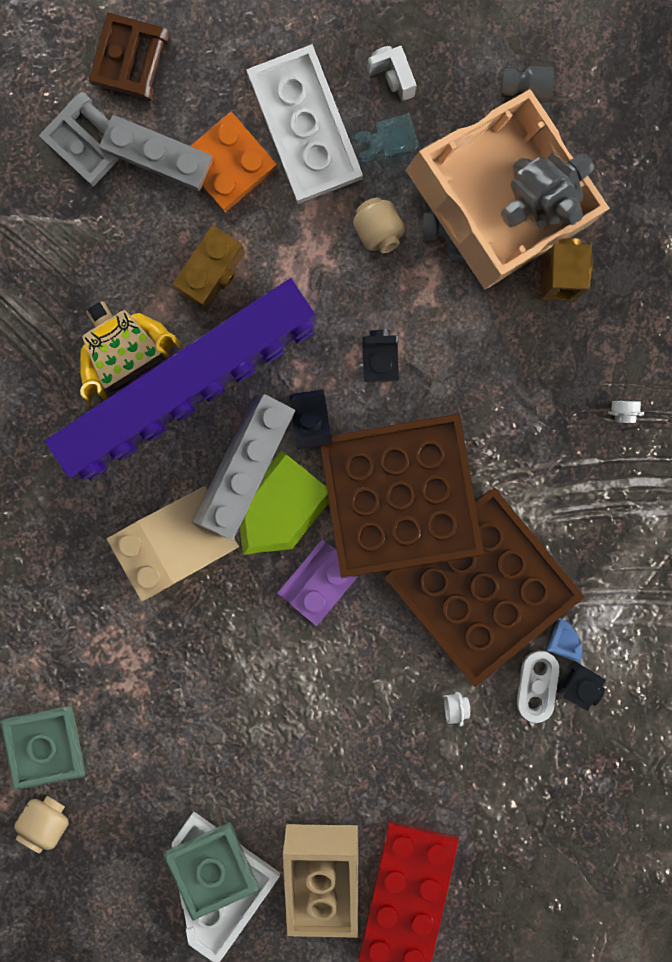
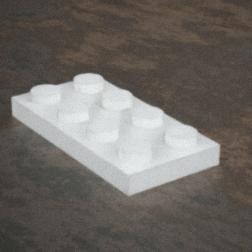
[246,44,363,204]

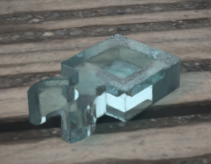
[354,113,420,161]

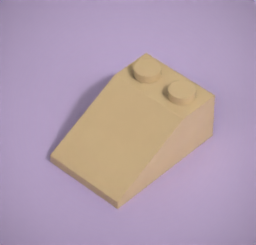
[107,486,240,602]
[283,824,358,938]

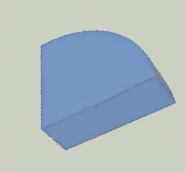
[545,618,582,662]

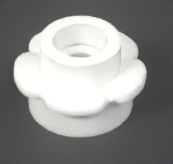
[608,401,644,423]
[444,691,470,727]

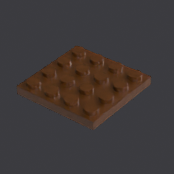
[320,413,484,579]
[384,487,585,687]

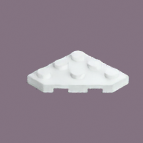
[171,811,280,962]

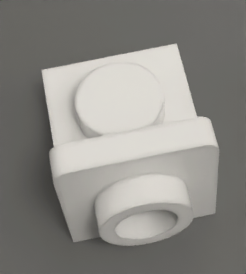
[367,45,417,102]

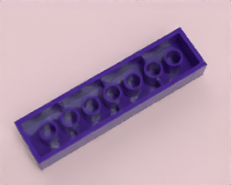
[44,278,317,481]

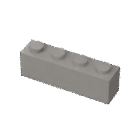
[192,394,295,541]

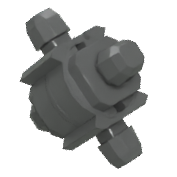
[501,152,594,229]

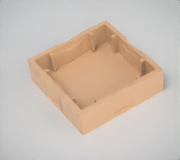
[406,89,610,290]

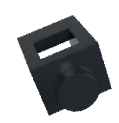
[556,660,606,711]

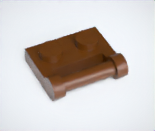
[89,12,170,101]

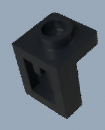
[362,329,399,383]
[289,390,332,449]

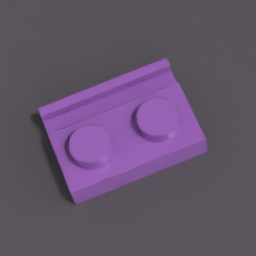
[277,539,358,626]

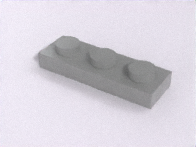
[99,115,213,191]

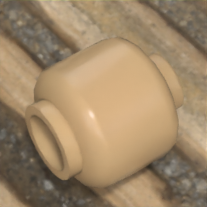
[353,198,405,254]
[14,796,69,853]

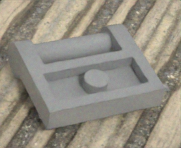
[39,92,119,187]

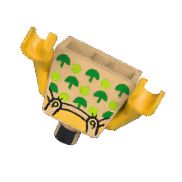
[80,301,184,407]

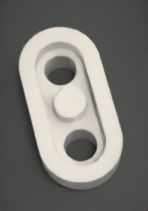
[517,650,559,723]

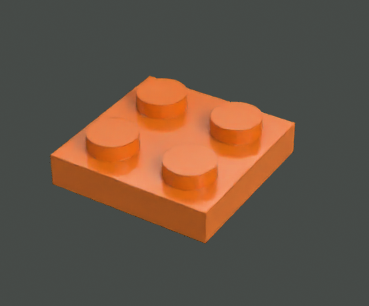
[191,111,277,213]

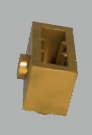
[173,224,245,311]
[541,238,593,301]

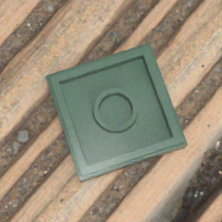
[0,705,86,791]
[163,822,259,921]

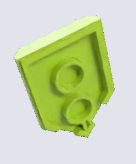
[240,450,329,555]

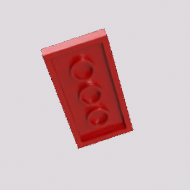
[358,821,459,962]

